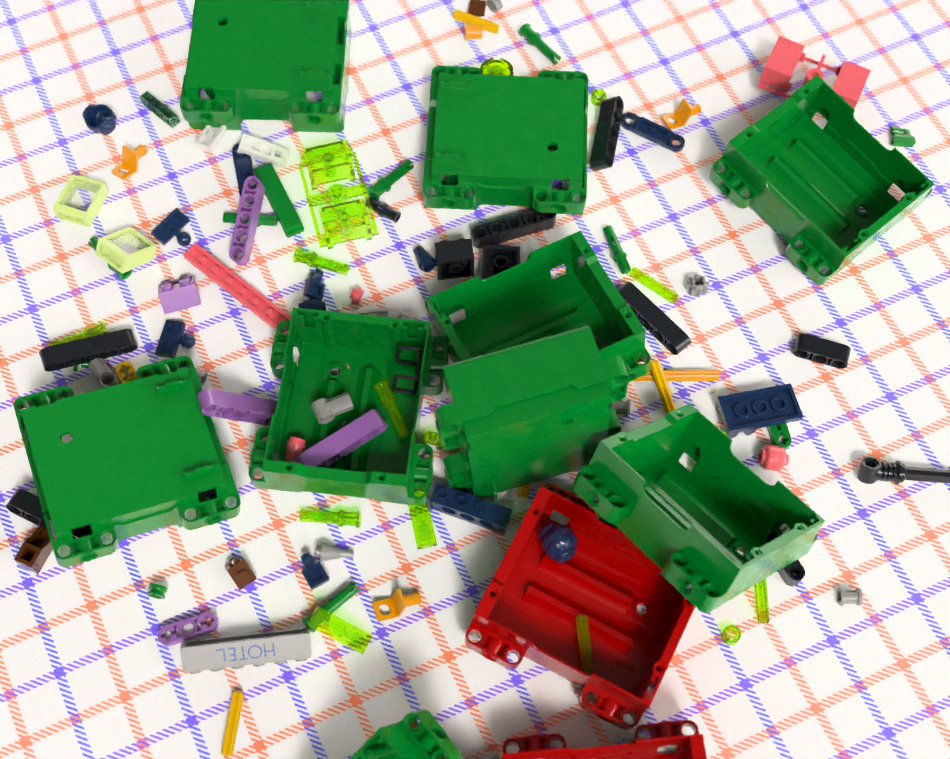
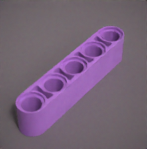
[229,176,265,266]
[197,389,277,426]
[294,409,388,468]

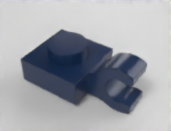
[303,268,325,301]
[300,552,330,590]

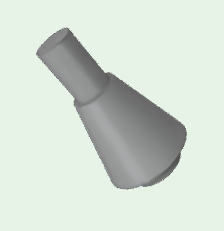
[316,542,354,562]

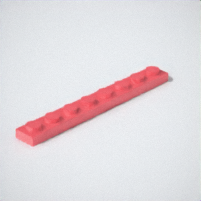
[183,243,291,334]

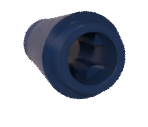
[413,246,436,272]

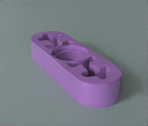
[158,612,219,646]

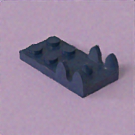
[716,383,803,439]

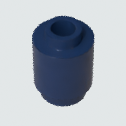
[298,298,326,311]

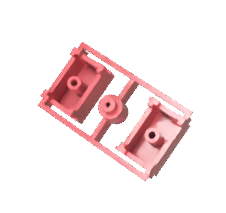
[757,36,871,109]

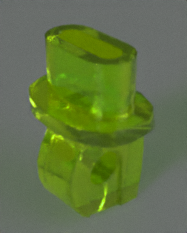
[421,431,443,450]

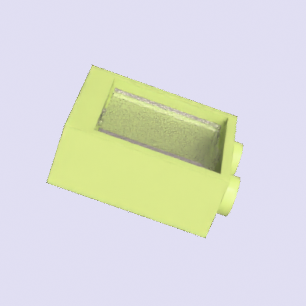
[52,174,109,228]
[95,226,157,274]

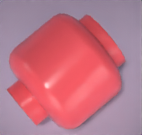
[758,445,789,471]

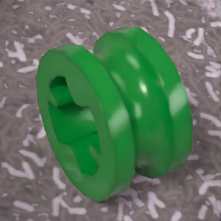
[147,584,168,600]

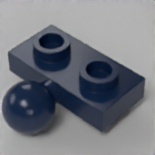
[151,208,191,246]
[155,320,196,358]

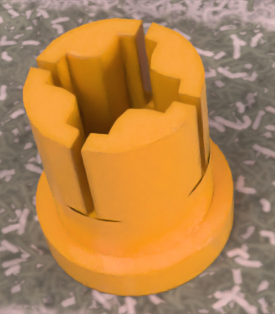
[464,24,483,41]

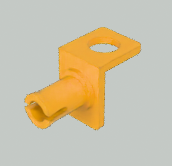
[661,98,701,130]
[111,145,147,180]
[372,588,421,622]

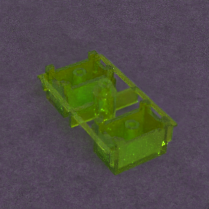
[298,139,379,250]

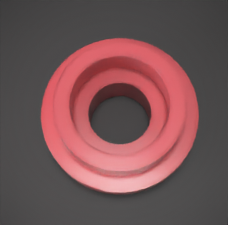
[349,286,365,304]

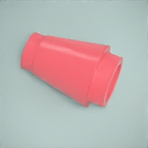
[285,437,306,463]

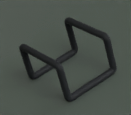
[392,345,423,395]

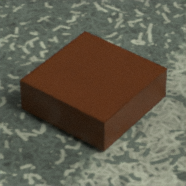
[468,0,486,17]

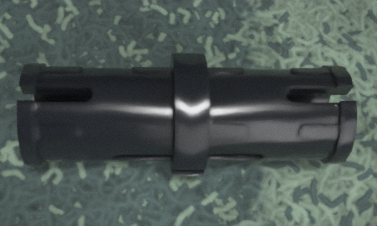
[365,197,401,223]

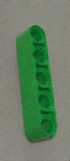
[254,162,305,238]

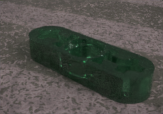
[139,91,180,128]

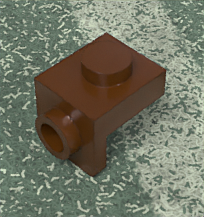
[224,556,257,590]

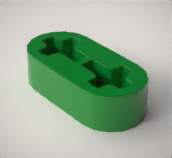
[767,423,792,450]

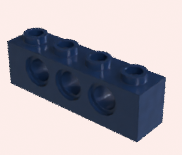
[430,483,512,535]

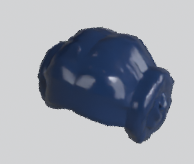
[82,104,117,135]
[539,523,578,564]

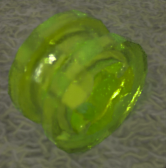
[591,89,607,106]
[721,625,741,646]

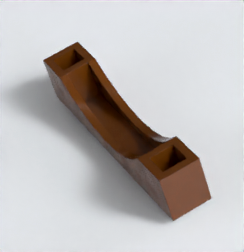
[14,526,57,575]

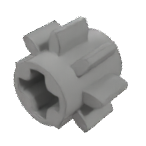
[686,273,710,298]

